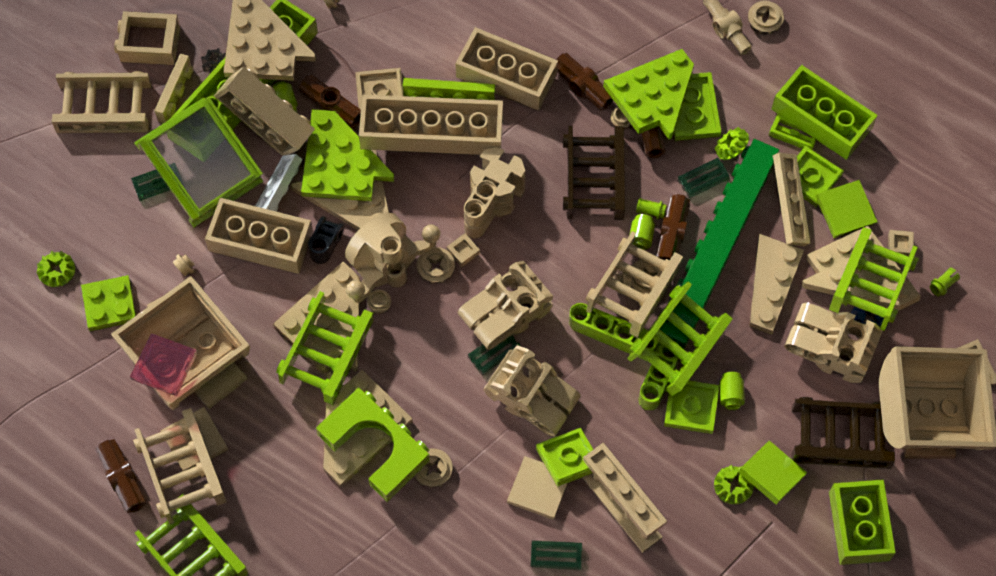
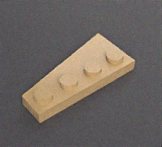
[749,234,804,335]

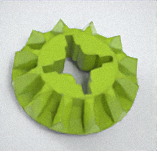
[714,127,749,160]
[36,251,75,287]
[714,465,754,504]

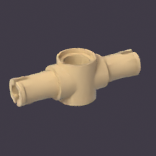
[703,0,752,55]

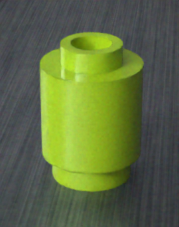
[272,81,298,112]
[630,214,655,250]
[719,372,745,410]

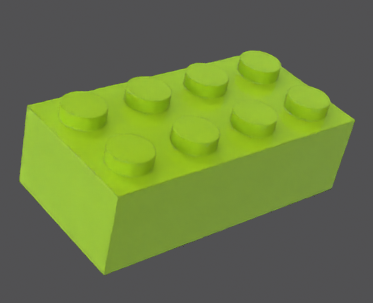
[771,65,878,160]

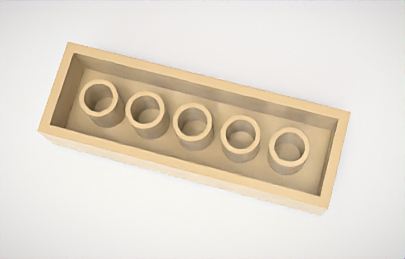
[359,95,503,155]

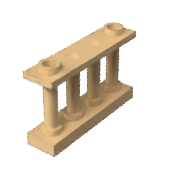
[52,71,152,133]
[586,231,683,338]
[133,408,227,524]
[582,443,667,553]

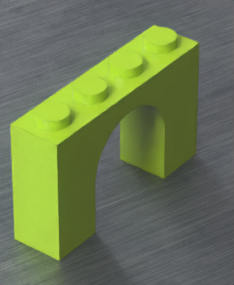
[316,387,430,502]

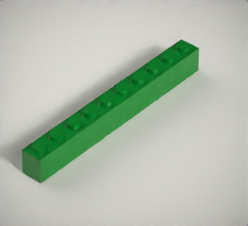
[660,139,780,349]

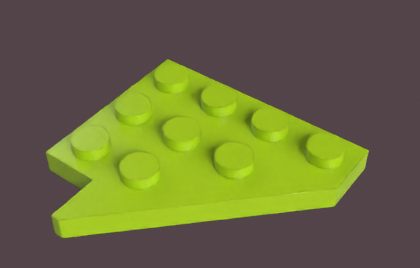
[603,49,694,139]
[301,110,394,201]

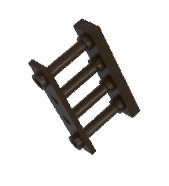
[563,126,625,220]
[791,397,895,469]

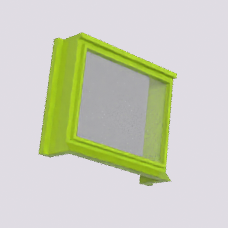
[134,96,263,228]

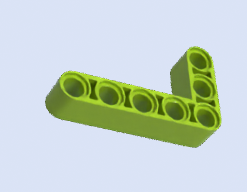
[569,303,679,411]

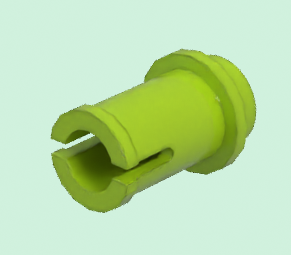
[636,198,667,220]
[930,268,960,296]

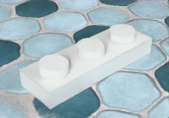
[255,154,302,211]

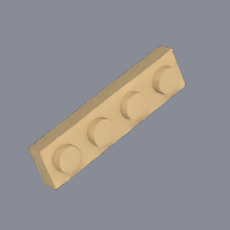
[773,153,810,247]

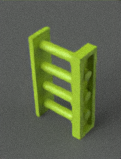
[403,78,495,100]
[829,227,919,331]
[627,281,733,396]
[276,291,373,405]
[135,494,249,576]

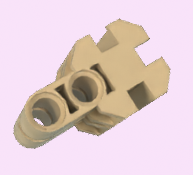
[464,147,525,238]
[457,261,553,350]
[784,303,883,383]
[483,345,581,437]

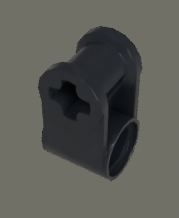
[308,216,345,264]

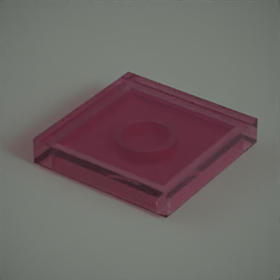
[130,333,198,396]

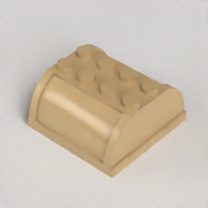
[111,276,251,411]
[879,346,996,450]

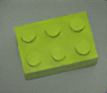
[829,480,896,565]

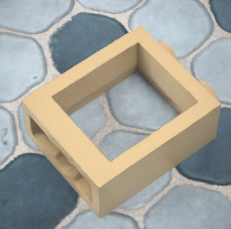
[114,11,180,65]

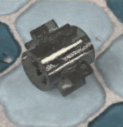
[201,48,226,74]

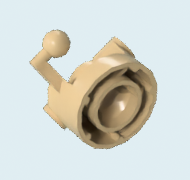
[345,213,441,303]

